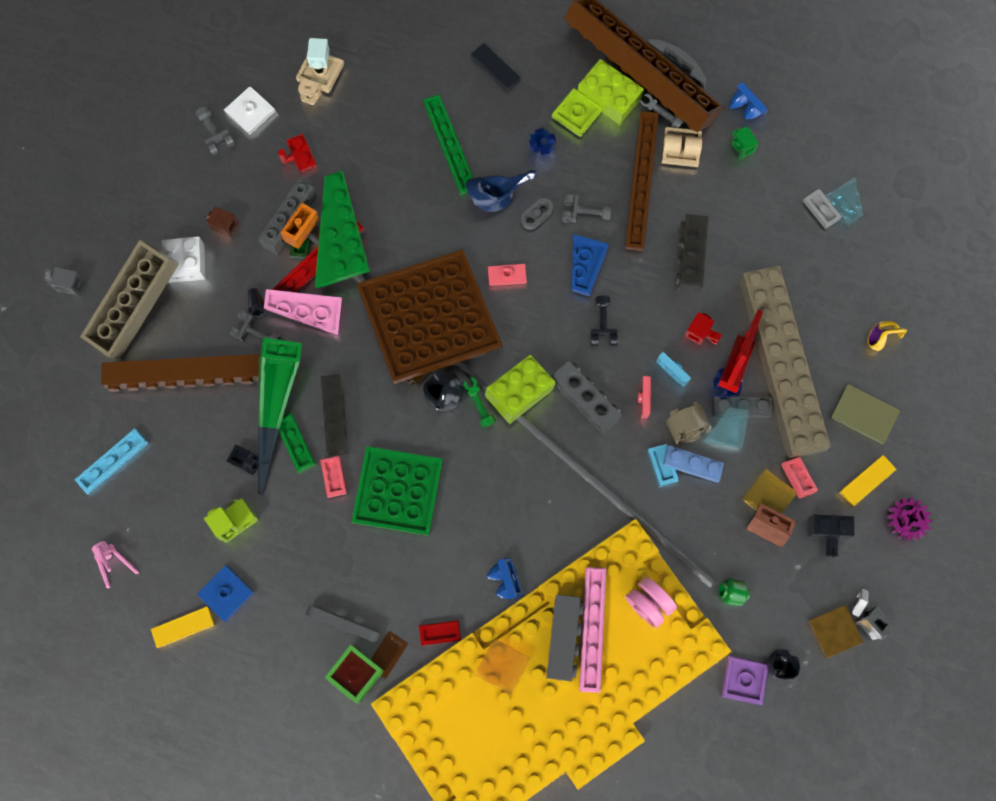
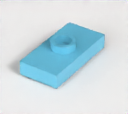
[656,352,691,387]

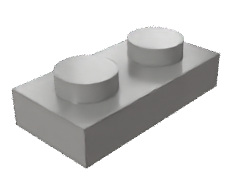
[803,189,842,230]

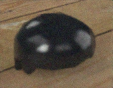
[767,649,800,681]

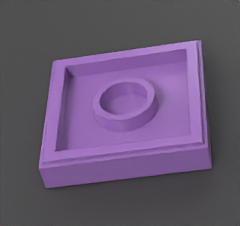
[721,656,768,705]

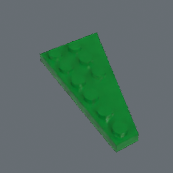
[315,171,370,289]

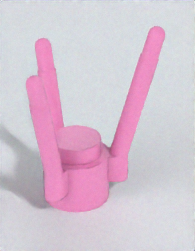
[92,541,139,588]

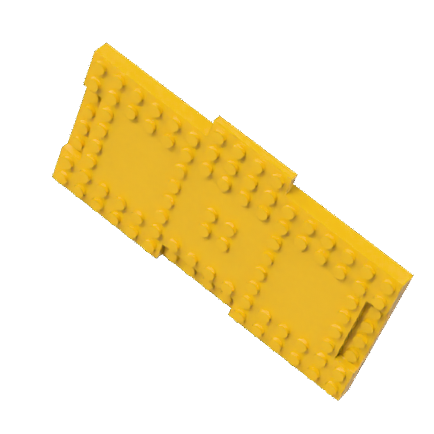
[371,519,732,801]

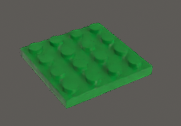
[351,446,443,536]

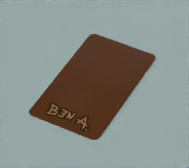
[371,632,408,679]

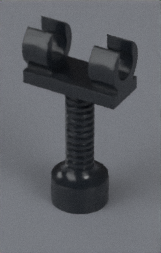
[590,296,618,346]

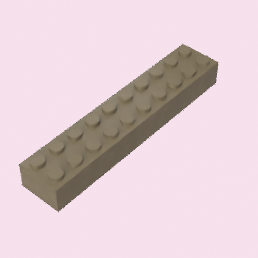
[739,266,831,459]

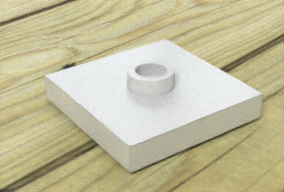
[224,87,276,135]

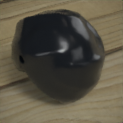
[423,371,464,412]

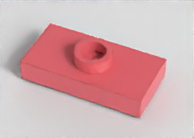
[488,264,527,286]
[637,376,651,418]
[320,455,347,498]
[781,456,818,499]

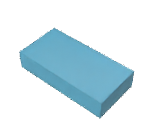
[647,444,679,487]

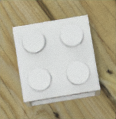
[162,237,206,283]

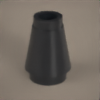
[248,288,266,317]

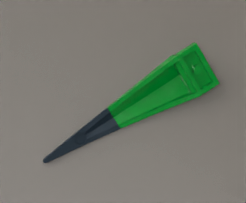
[258,338,302,495]

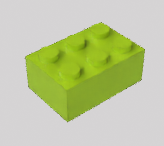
[578,59,644,125]
[485,354,556,424]

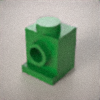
[731,126,759,160]

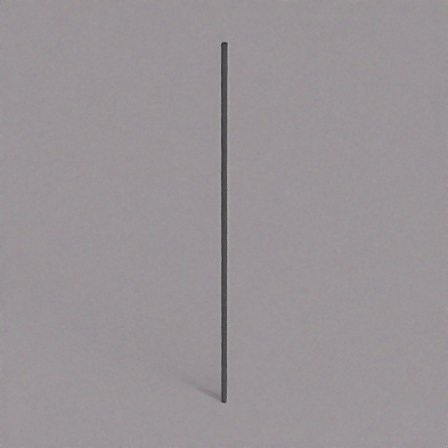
[307,232,716,587]

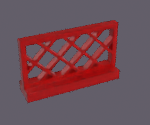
[718,309,763,393]

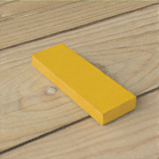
[839,455,897,507]
[151,606,215,648]

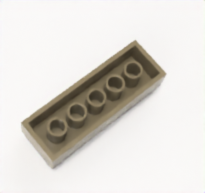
[80,240,180,359]

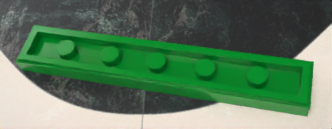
[423,94,474,195]

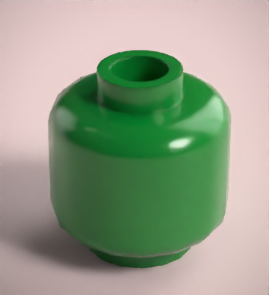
[718,578,750,606]

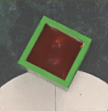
[325,644,385,704]

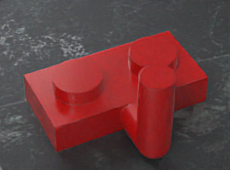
[278,134,317,174]

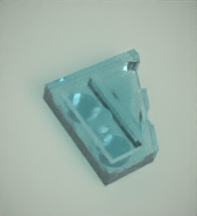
[826,177,864,227]
[705,407,749,449]

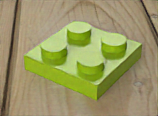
[552,88,603,137]

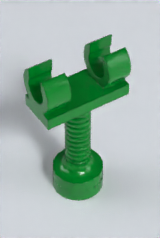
[463,377,496,428]

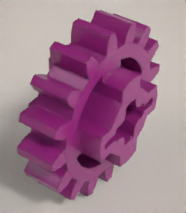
[886,497,932,541]

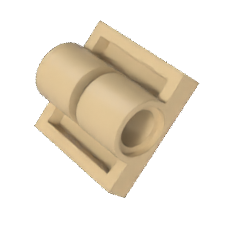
[662,127,702,167]

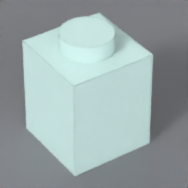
[307,38,329,69]

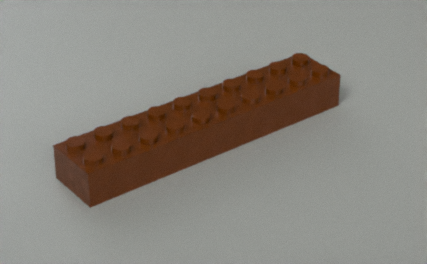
[564,0,725,132]

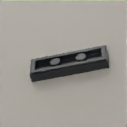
[471,43,521,91]

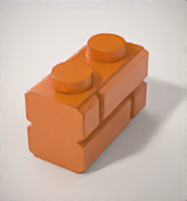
[280,203,319,249]

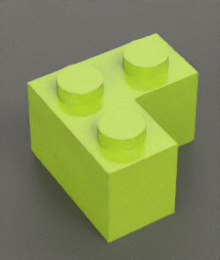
[204,498,258,543]

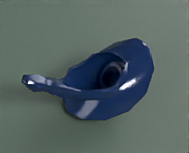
[466,170,538,212]

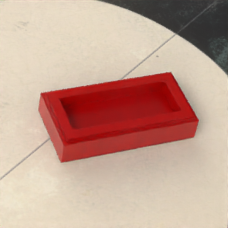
[419,620,461,646]

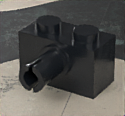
[808,514,855,557]

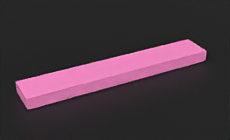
[579,567,606,693]

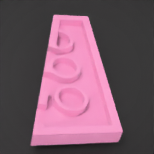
[264,289,342,336]

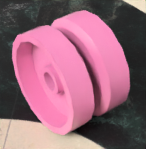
[625,576,677,629]

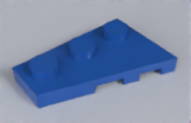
[572,234,609,296]

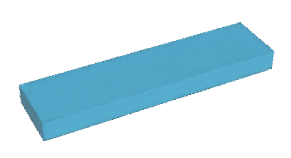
[74,428,148,495]

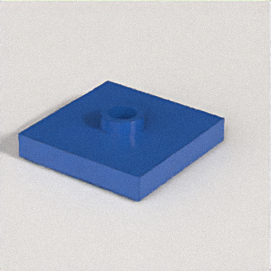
[197,565,254,622]

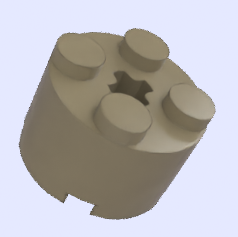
[666,402,712,444]

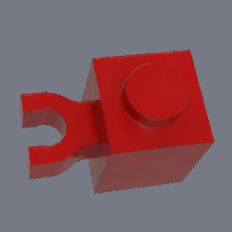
[684,312,722,345]

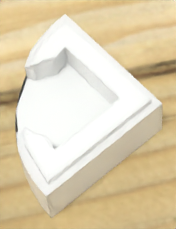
[852,589,869,617]

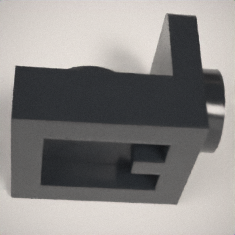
[226,444,258,475]

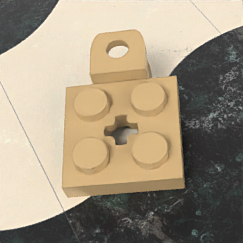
[296,55,344,105]

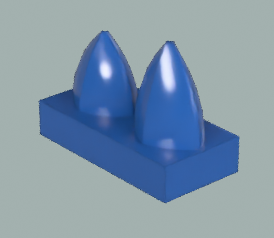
[729,82,768,119]
[486,558,523,599]

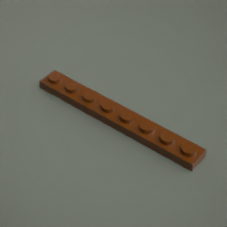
[625,111,659,251]

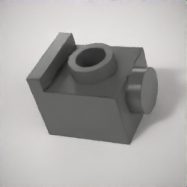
[854,606,893,640]

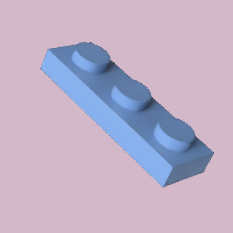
[663,446,724,483]

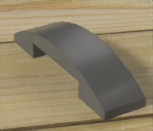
[648,39,707,89]

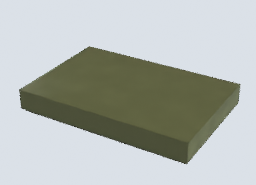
[830,384,901,445]

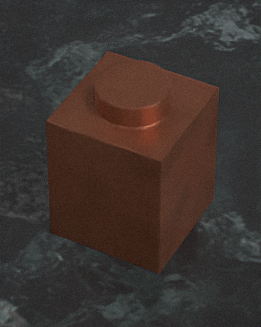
[207,206,238,237]

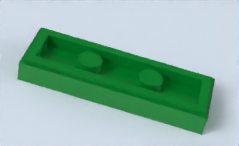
[279,413,316,473]

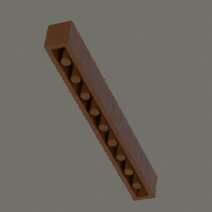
[101,354,297,392]

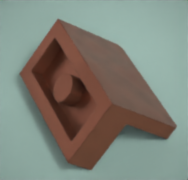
[747,503,796,547]

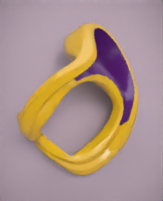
[868,321,907,351]

